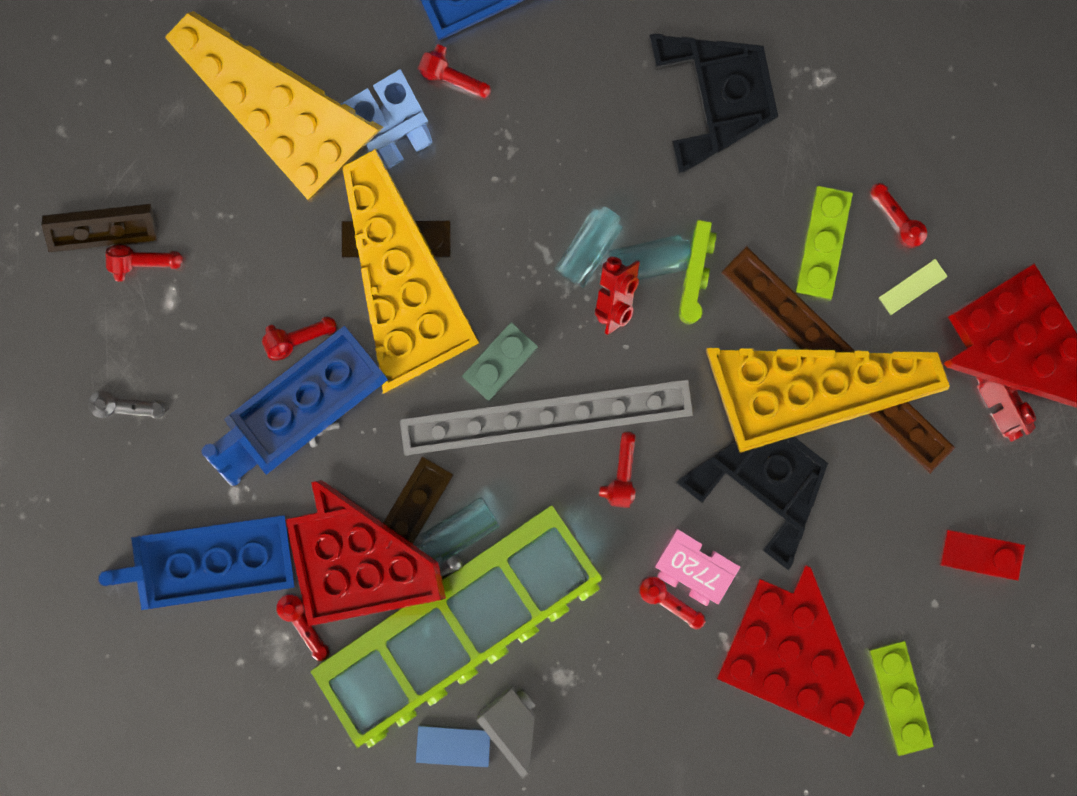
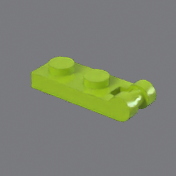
[679,220,717,324]

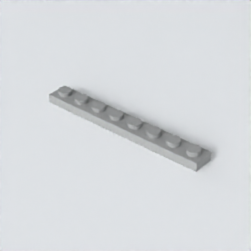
[400,380,693,456]

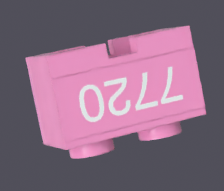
[654,529,740,606]

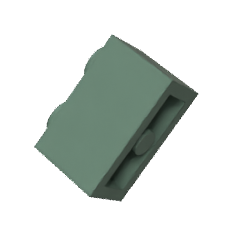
[462,322,538,402]

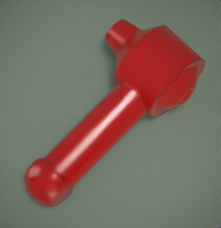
[417,44,491,99]
[871,183,927,249]
[105,245,183,282]
[262,316,337,361]
[599,431,636,508]
[638,576,706,630]
[277,593,330,661]

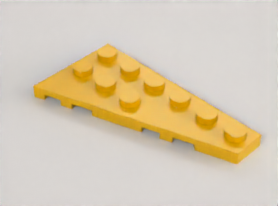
[165,11,384,200]
[342,149,480,394]
[706,348,950,453]

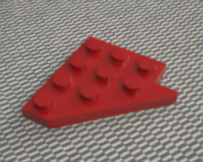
[716,565,865,737]

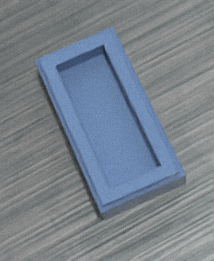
[416,725,490,767]

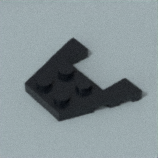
[649,33,779,174]
[676,437,828,571]

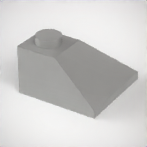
[477,686,536,778]

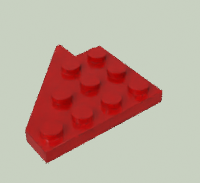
[944,263,1077,408]
[285,480,446,626]

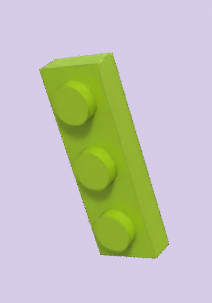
[795,186,853,300]
[868,640,934,756]

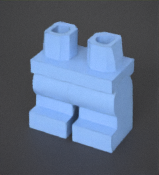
[341,69,433,169]

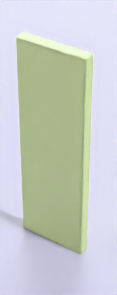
[878,259,948,315]

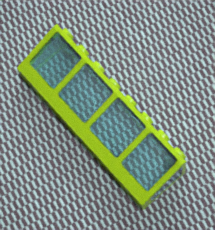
[310,505,603,748]

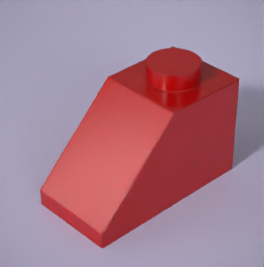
[940,530,1025,581]

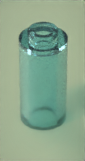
[554,206,623,289]
[608,234,691,281]
[417,496,500,564]

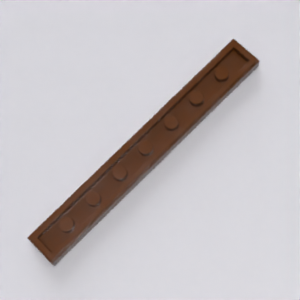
[721,246,955,474]

